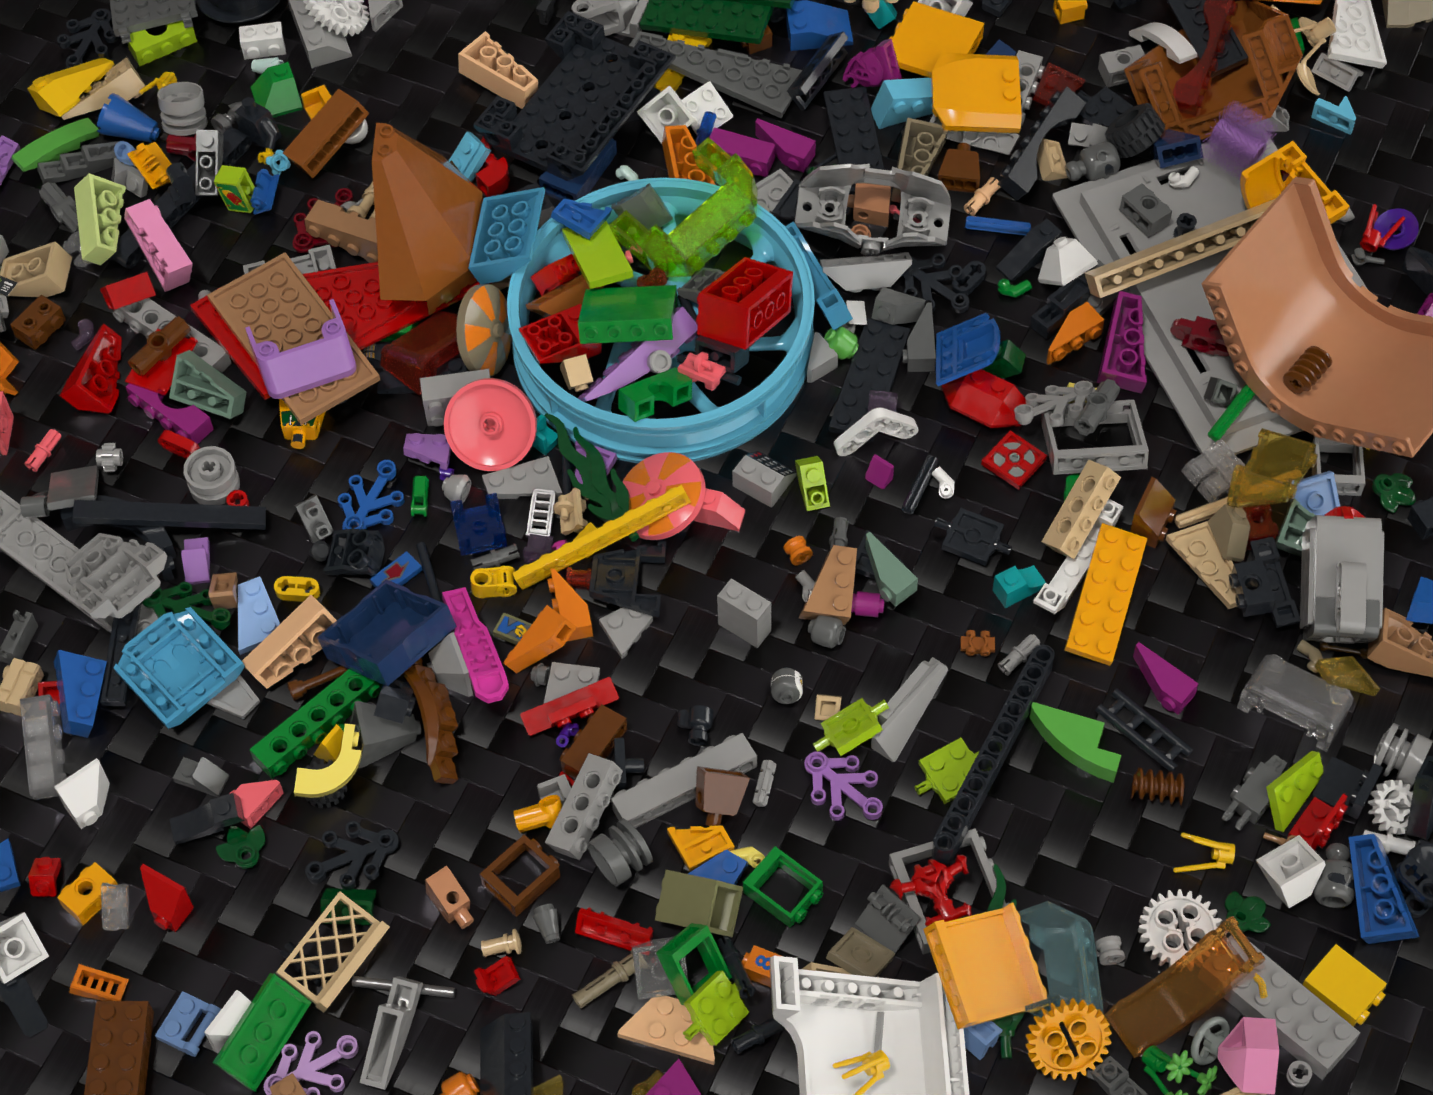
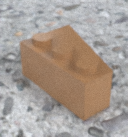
[799,545,857,625]

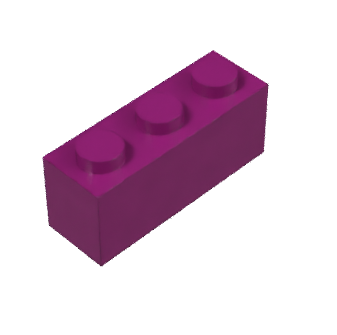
[705,127,775,177]

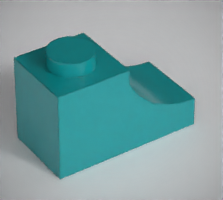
[993,565,1046,608]

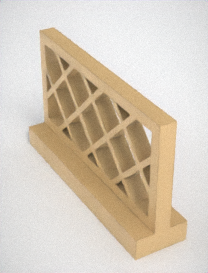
[276,891,389,1013]

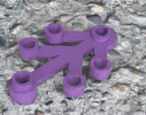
[804,752,883,821]

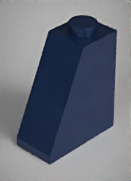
[1150,129,1204,168]

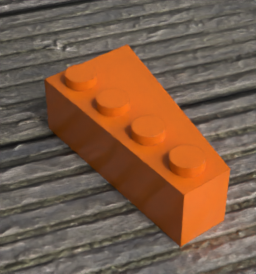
[662,125,716,185]

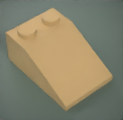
[0,242,72,297]

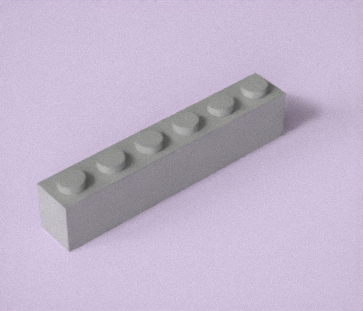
[611,733,757,828]

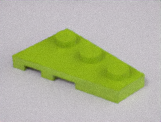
[1266,751,1324,832]

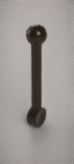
[1318,641,1368,659]

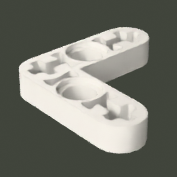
[833,408,918,456]

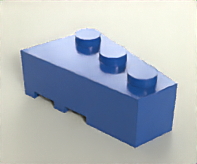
[54,650,107,738]

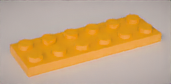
[1064,523,1147,666]

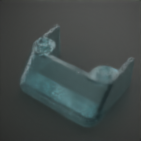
[1018,901,1103,1018]

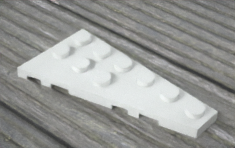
[1327,0,1387,69]

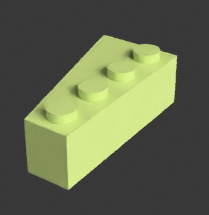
[74,173,126,265]

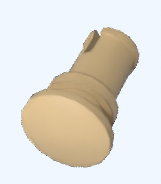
[481,929,521,957]

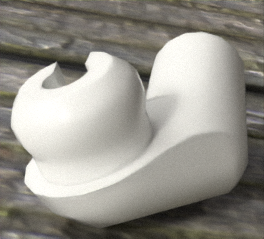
[1168,166,1200,188]
[932,466,954,499]

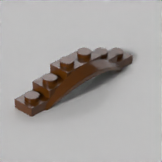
[401,658,458,784]

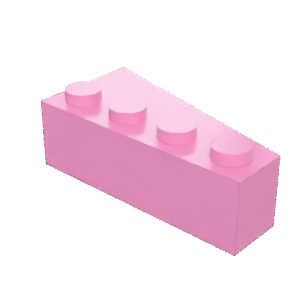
[124,199,193,292]

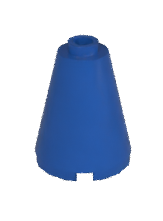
[97,93,160,143]

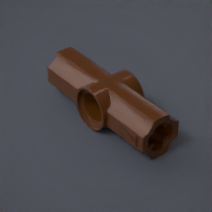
[128,316,191,376]

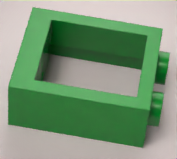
[743,846,823,928]
[656,923,732,1005]

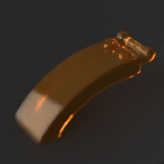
[1104,916,1265,1058]

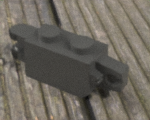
[1222,755,1287,830]

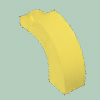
[294,724,362,798]

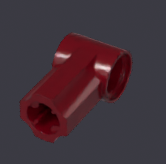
[166,134,196,161]

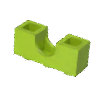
[127,20,197,66]

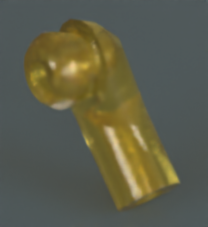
[632,1069,664,1095]

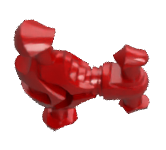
[890,855,972,927]

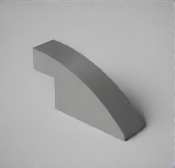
[360,976,423,1090]

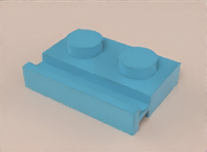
[449,132,491,182]

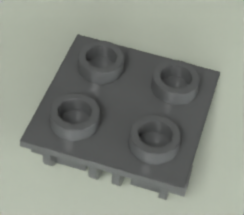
[855,884,921,953]

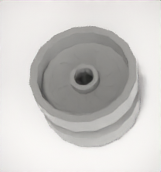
[184,446,240,505]

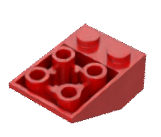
[519,304,602,364]

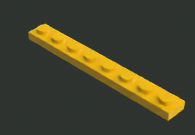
[512,485,691,590]

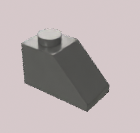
[872,287,926,325]

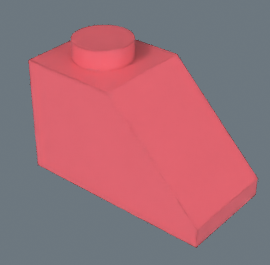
[694,488,745,531]
[229,780,284,829]

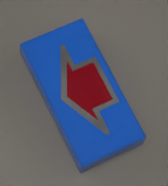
[370,551,422,588]

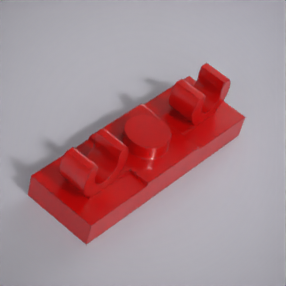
[575,908,653,956]

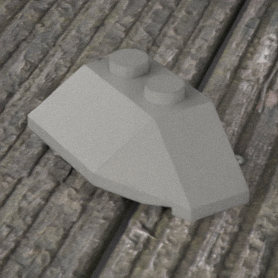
[820,252,912,293]

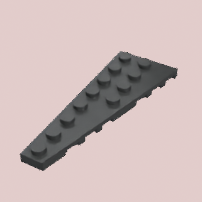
[629,31,802,118]

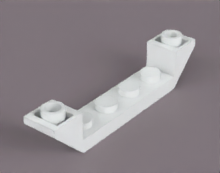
[1033,499,1124,614]

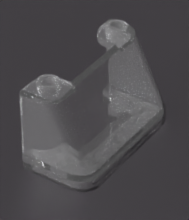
[1237,654,1354,752]

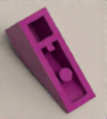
[755,118,816,173]
[1133,642,1199,715]

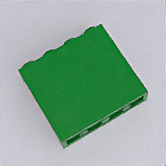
[578,285,678,344]

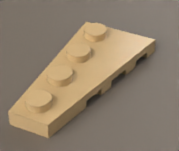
[1166,521,1237,609]

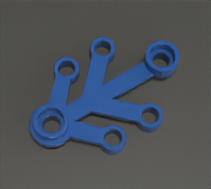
[338,460,405,530]

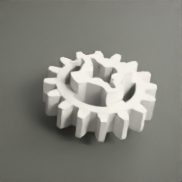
[1368,780,1413,835]

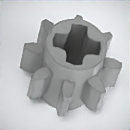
[96,443,123,472]

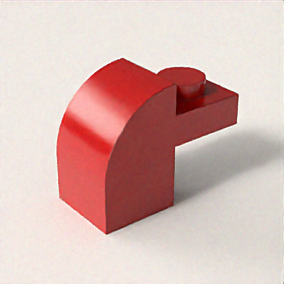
[476,153,510,197]

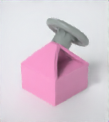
[1191,1016,1279,1094]

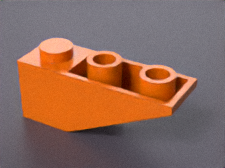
[1046,302,1104,365]
[547,568,593,641]
[503,605,577,673]

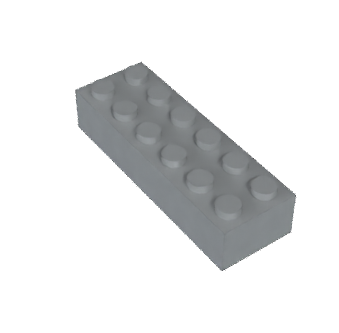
[1199,930,1360,1080]

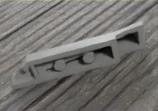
[871,657,948,762]

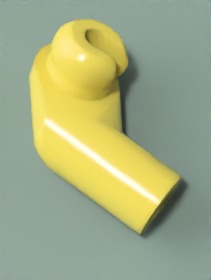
[730,847,765,868]

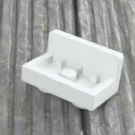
[239,22,286,60]

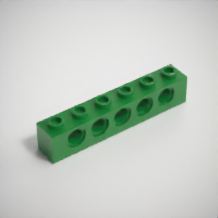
[249,669,383,779]

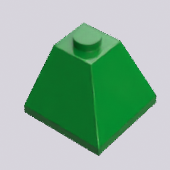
[251,62,303,118]

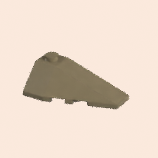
[1382,0,1433,28]

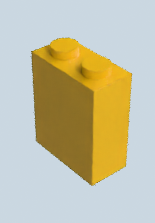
[1303,944,1387,1027]

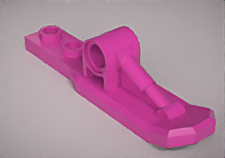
[442,587,509,703]

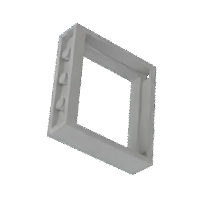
[1041,400,1149,475]
[889,828,1010,954]

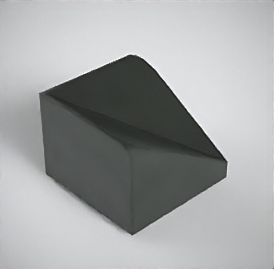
[1204,377,1238,407]

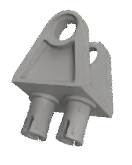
[572,0,638,36]

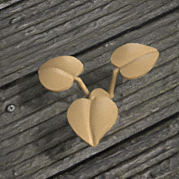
[1270,5,1336,96]

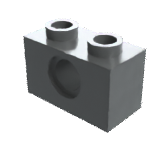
[1119,184,1172,238]

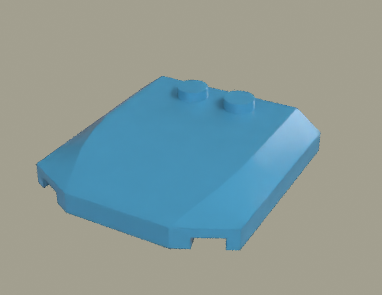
[114,607,245,729]

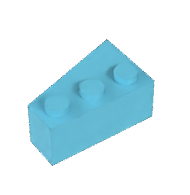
[871,78,933,129]

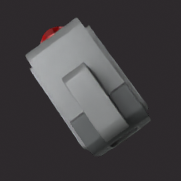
[1300,506,1384,644]

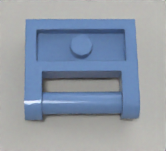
[155,991,221,1057]

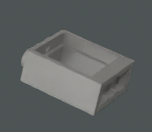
[1311,436,1365,496]

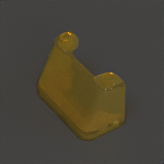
[1227,428,1318,508]

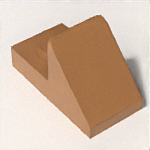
[209,572,238,609]

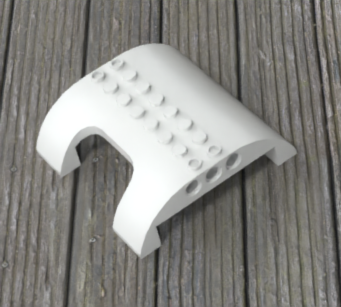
[769,956,969,1095]

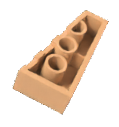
[458,31,538,109]
[242,595,337,689]

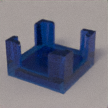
[450,493,507,556]

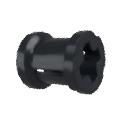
[1173,213,1197,238]

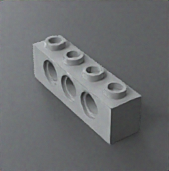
[1016,50,1045,126]
[545,753,623,860]

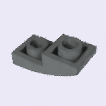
[1091,1056,1148,1095]

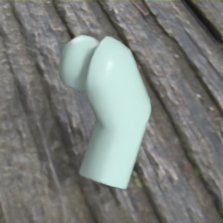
[616,165,639,181]

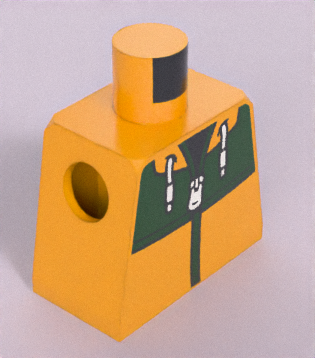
[279,399,326,449]

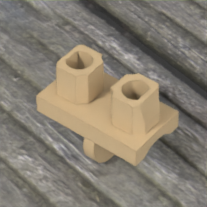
[553,488,588,535]

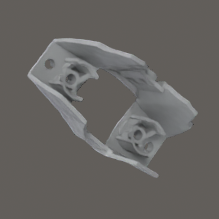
[795,164,951,256]

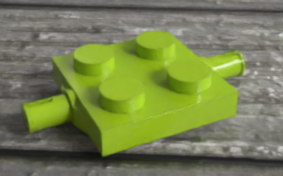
[812,698,889,756]
[914,738,983,804]
[683,971,749,1045]

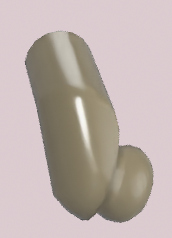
[1296,640,1324,673]

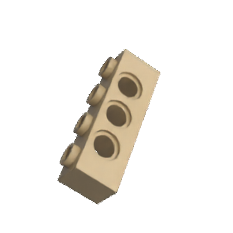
[1041,460,1121,559]

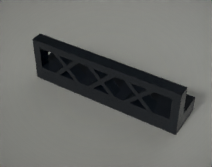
[787,32,848,110]

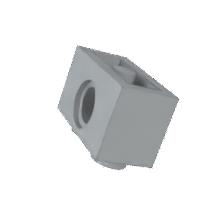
[1098,45,1145,87]

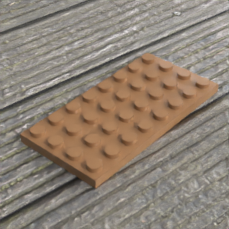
[207,253,380,425]

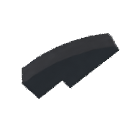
[1031,275,1091,340]

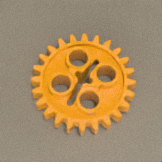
[1025,998,1112,1080]

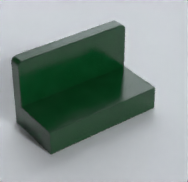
[321,888,376,925]

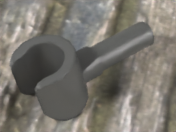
[1351,248,1385,266]

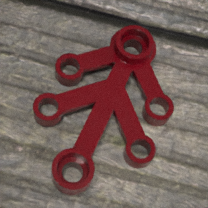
[293,188,354,253]

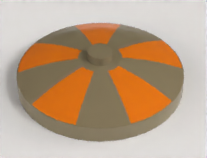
[456,284,512,376]

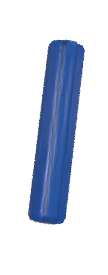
[965,216,1031,235]

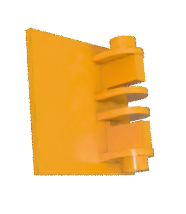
[127,142,171,189]

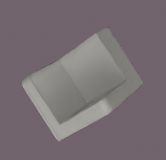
[537,774,571,805]

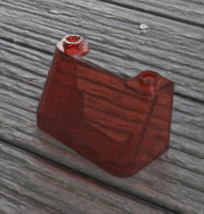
[380,311,460,395]

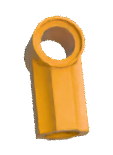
[514,795,563,833]

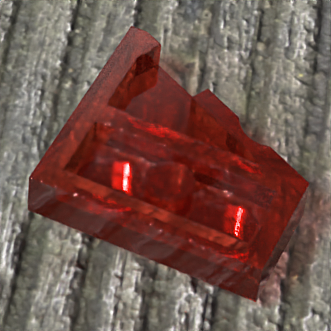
[1033,62,1086,106]

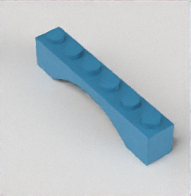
[785,222,853,330]

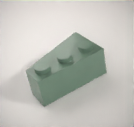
[169,350,247,419]
[1275,498,1315,558]

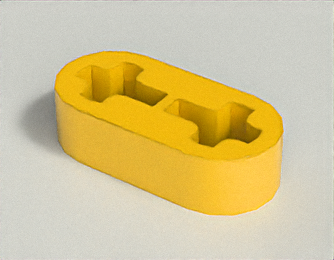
[274,576,320,602]

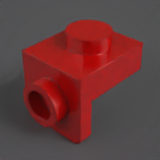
[28,857,62,896]
[474,956,521,996]

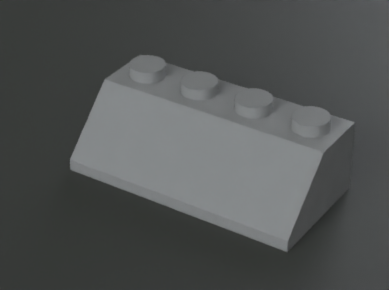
[288,0,352,68]

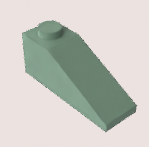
[865,532,918,607]

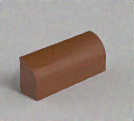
[283,89,369,178]

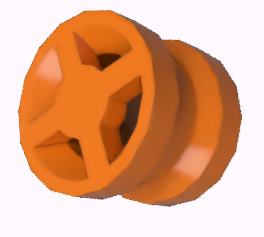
[783,536,813,565]

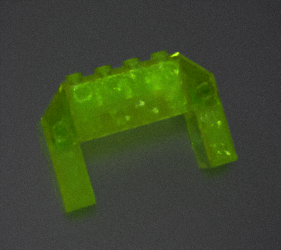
[609,137,758,278]

